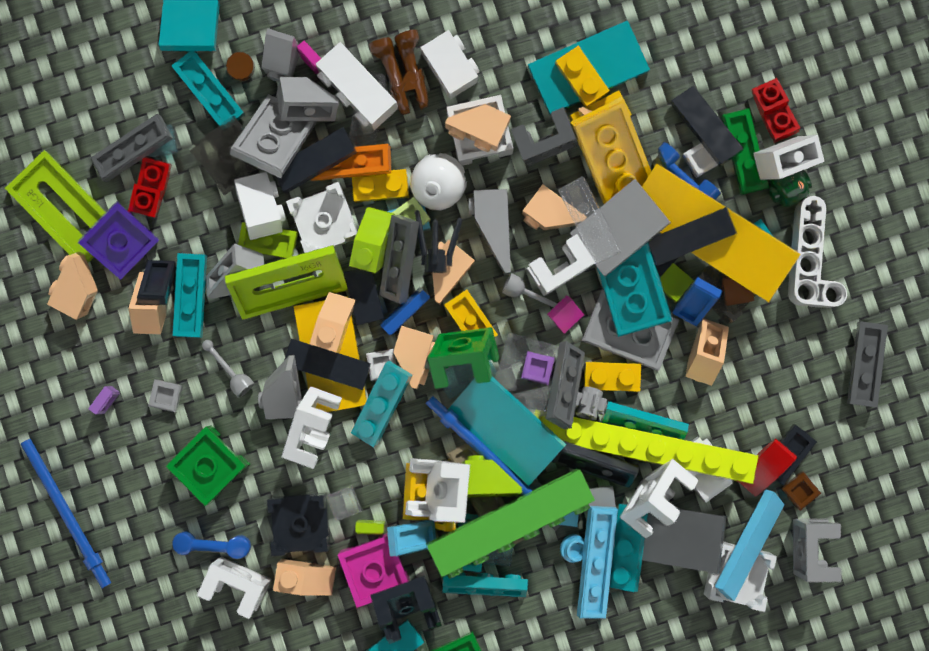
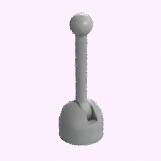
[502,273,558,308]
[202,340,255,398]

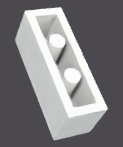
[316,42,398,130]

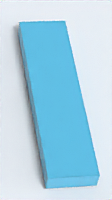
[715,489,785,601]
[577,506,618,619]

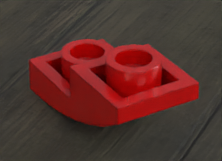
[751,78,800,143]
[128,157,172,218]
[738,438,797,497]

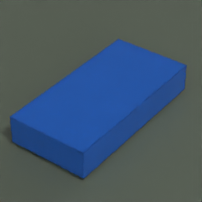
[673,277,722,326]
[380,287,430,335]

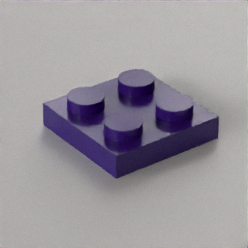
[78,201,159,280]

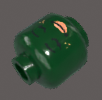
[768,170,812,207]

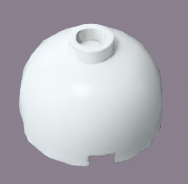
[410,153,467,210]

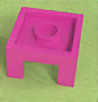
[337,533,410,608]

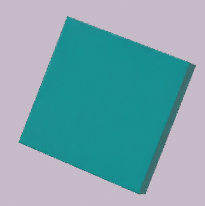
[159,0,220,51]

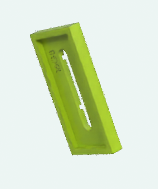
[5,150,106,263]
[225,245,348,320]

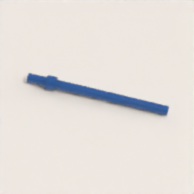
[425,396,532,496]
[20,439,111,589]

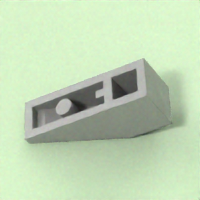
[468,189,511,275]

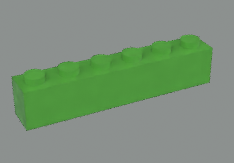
[426,469,595,578]

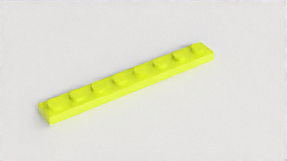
[535,409,758,484]

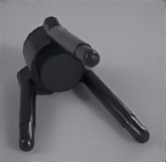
[414,210,462,273]

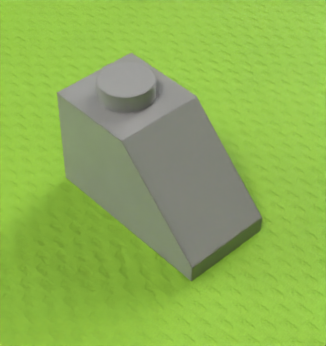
[262,28,299,82]
[276,77,339,121]
[206,244,264,299]
[258,355,302,419]

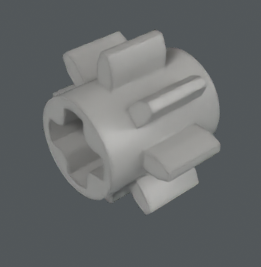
[575,387,607,420]

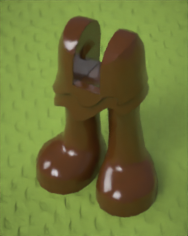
[368,29,428,115]

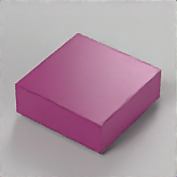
[297,41,321,74]
[547,295,584,334]

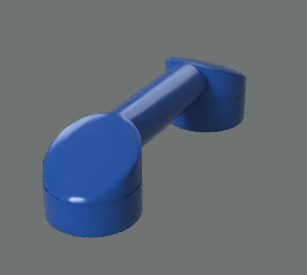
[658,142,721,200]
[172,531,251,559]

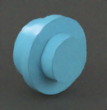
[560,534,585,563]

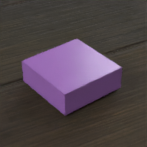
[521,351,554,385]
[88,386,119,415]

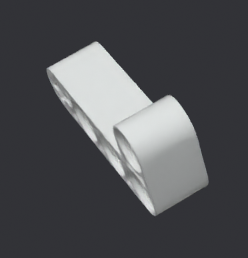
[788,196,847,308]

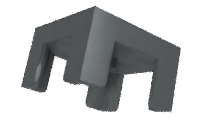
[511,107,579,166]

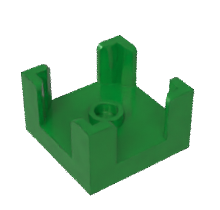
[428,327,499,389]
[166,425,250,506]

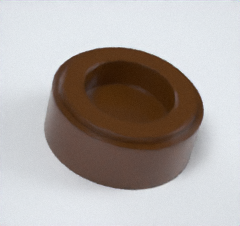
[226,52,255,81]

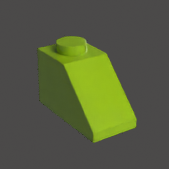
[349,207,395,273]
[461,455,522,498]

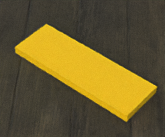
[642,164,801,302]

